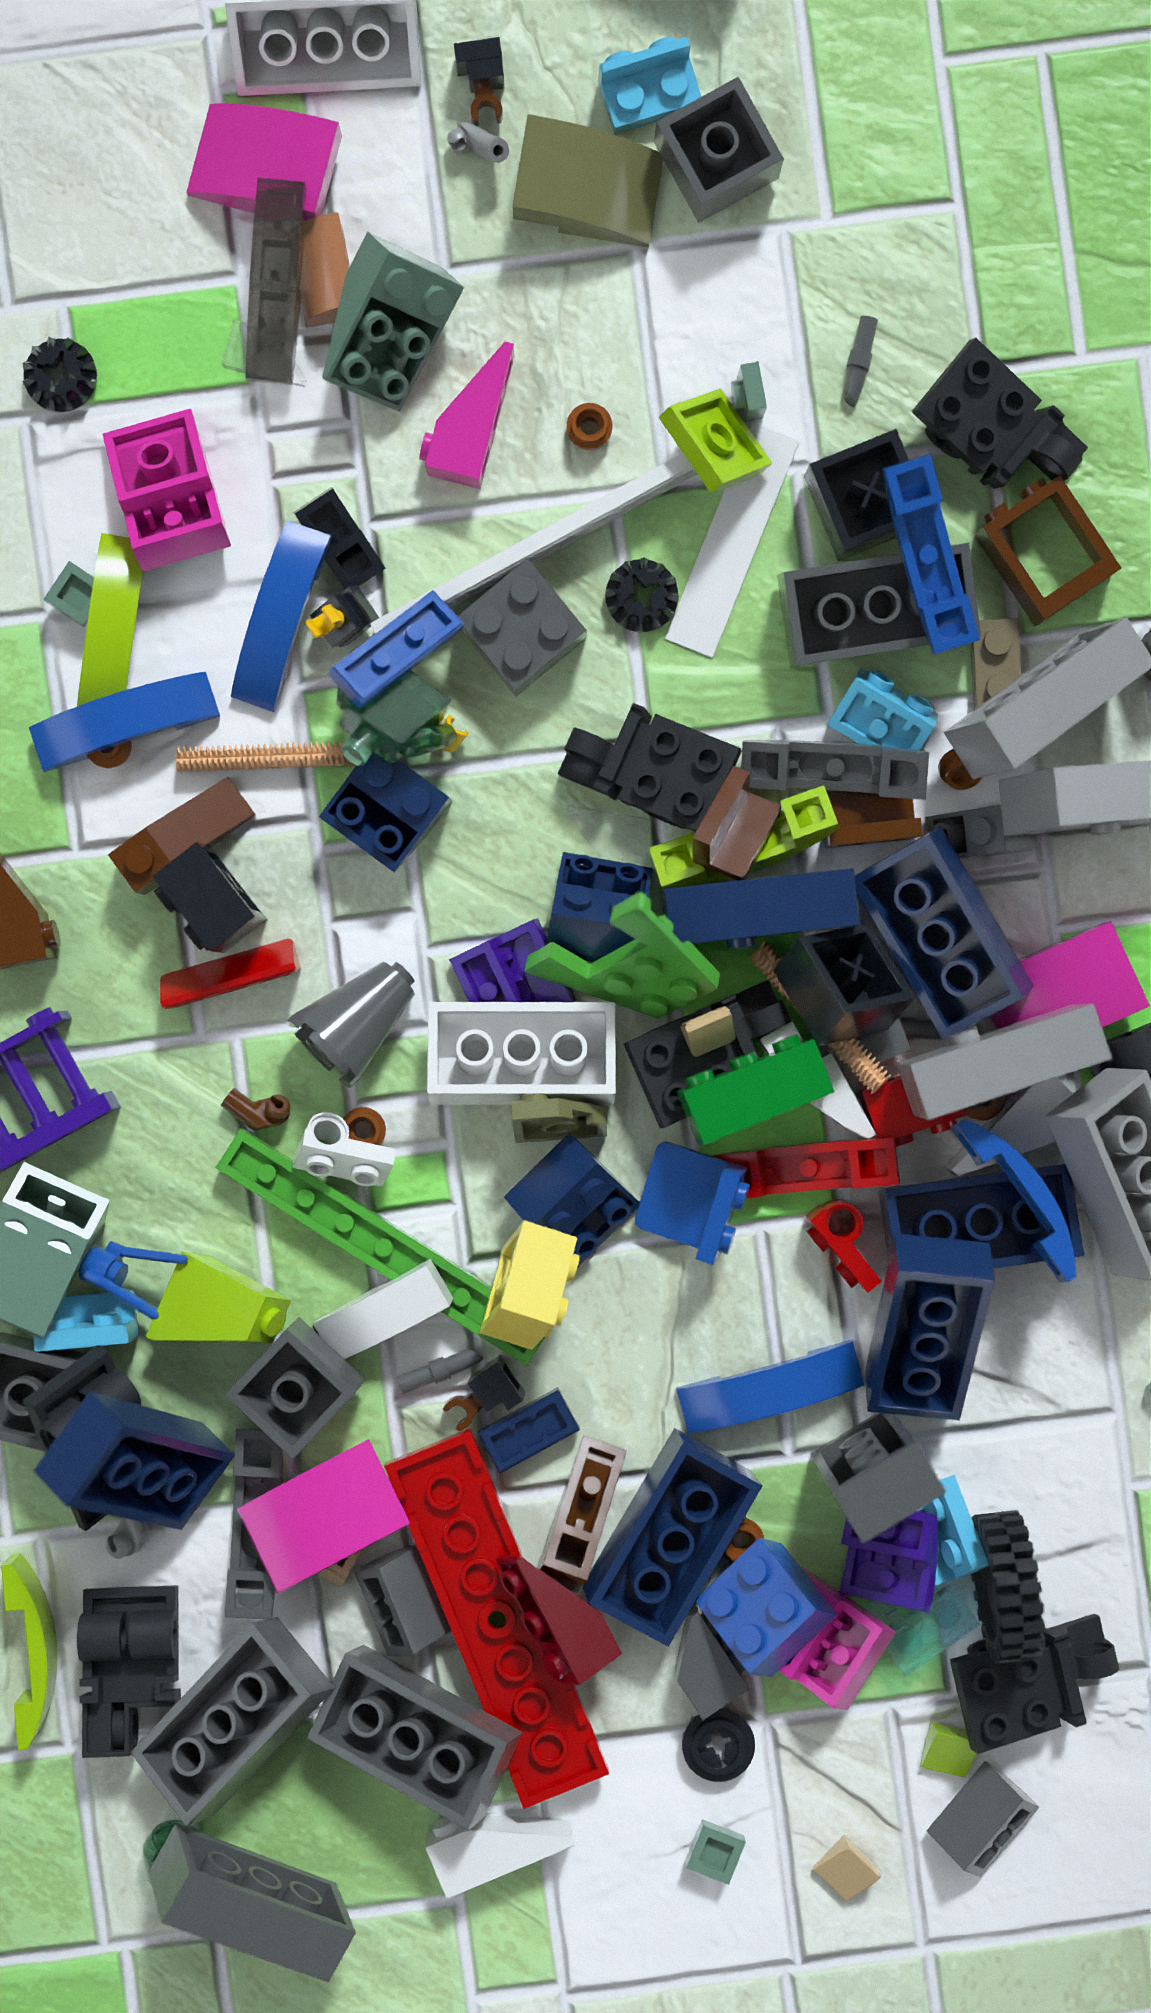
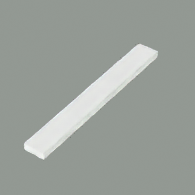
[370,453,698,634]

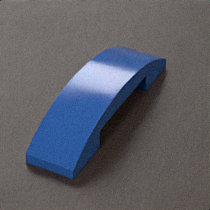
[883,454,980,654]
[230,520,332,712]
[29,671,221,772]
[950,1119,1076,1282]
[676,1340,865,1433]

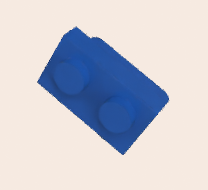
[635,1141,750,1265]

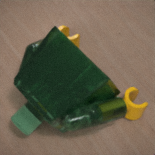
[336,649,469,766]

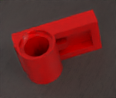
[805,1199,882,1293]

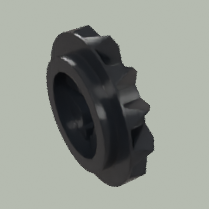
[22,337,97,412]
[605,557,679,632]
[682,1706,755,1782]

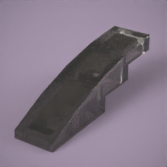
[246,177,307,385]

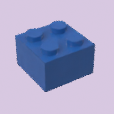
[695,1537,838,1677]

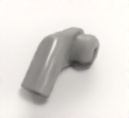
[447,121,509,163]
[106,1518,149,1559]

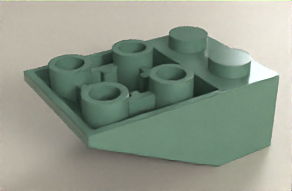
[322,231,465,412]
[0,1162,110,1339]

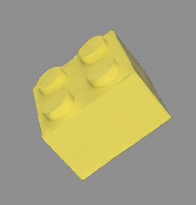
[479,1220,579,1350]

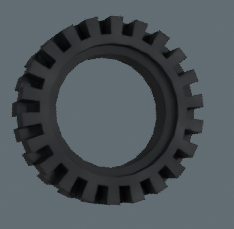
[971,1510,1045,1664]

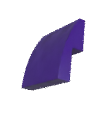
[449,918,577,1002]
[839,1511,938,1613]

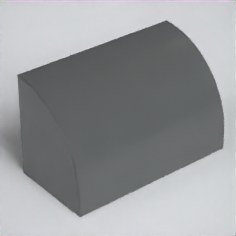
[354,1545,451,1656]
[926,1761,1040,1877]

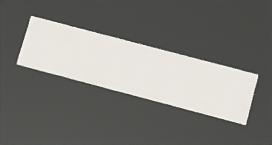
[665,421,800,658]

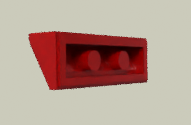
[160,938,301,1009]

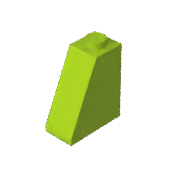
[145,1251,291,1343]

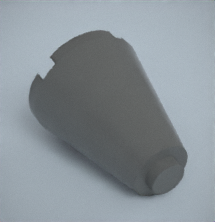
[286,961,415,1088]

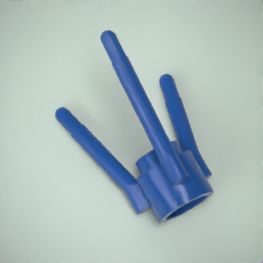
[78,1241,188,1320]

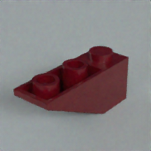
[495,1556,622,1685]

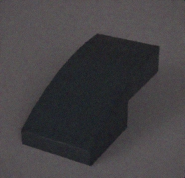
[293,487,386,589]

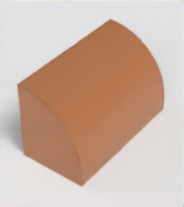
[289,212,350,328]

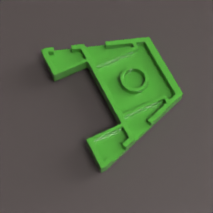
[524,892,720,1018]

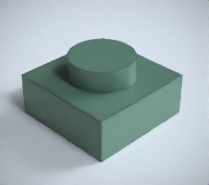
[731,361,767,422]
[44,561,94,627]
[685,1819,746,1885]

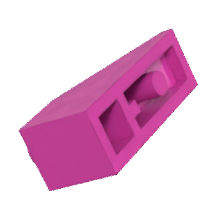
[419,341,515,489]

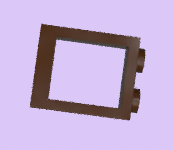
[975,475,1122,627]

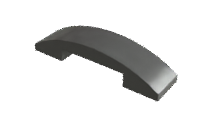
[741,740,930,800]
[225,1428,283,1619]

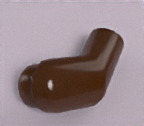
[221,1088,290,1130]

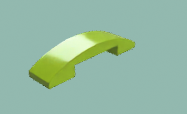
[77,533,143,706]
[649,785,839,890]
[1,1553,58,1751]

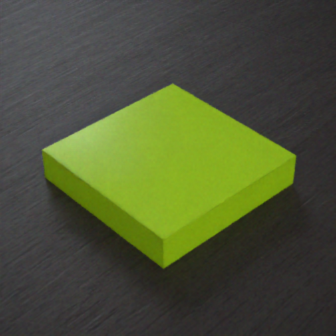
[658,388,773,494]

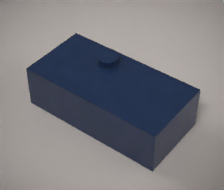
[855,826,1034,1040]
[661,868,860,949]
[878,1164,1084,1269]
[864,1234,995,1421]
[33,1391,235,1530]
[582,1428,763,1647]

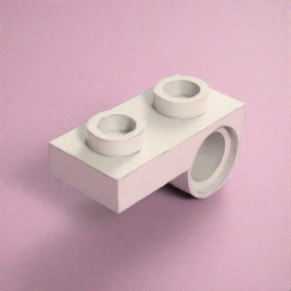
[292,1112,395,1187]

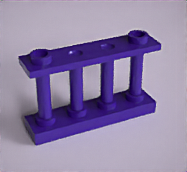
[0,1007,121,1173]

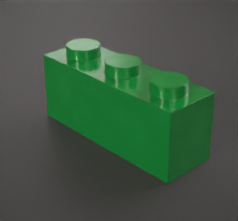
[677,1034,835,1145]

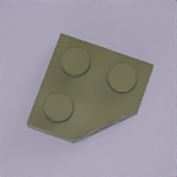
[511,1093,607,1143]

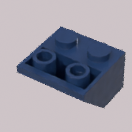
[319,742,452,873]
[546,852,653,962]
[504,1132,640,1268]

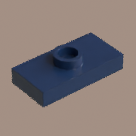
[477,1387,580,1474]

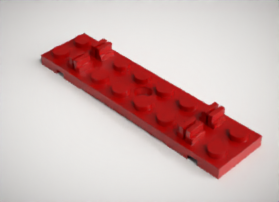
[384,1428,610,1809]

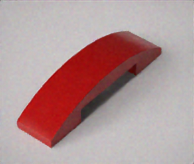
[712,1137,900,1198]

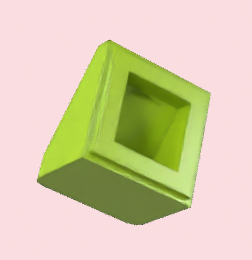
[920,1721,977,1778]

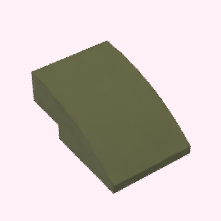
[512,114,663,248]

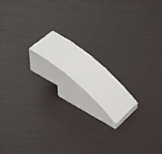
[756,1021,876,1139]
[313,1259,453,1359]

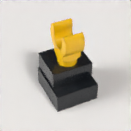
[305,585,379,648]

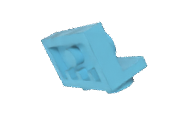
[598,37,702,135]
[827,668,939,750]
[33,1290,139,1352]
[917,1475,989,1586]

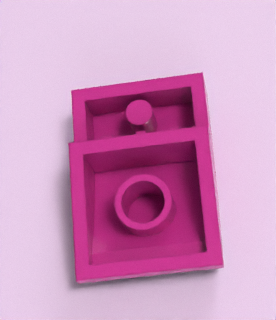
[186,103,342,221]
[102,408,231,572]
[990,921,1150,1029]
[237,1439,410,1594]
[779,1564,896,1710]

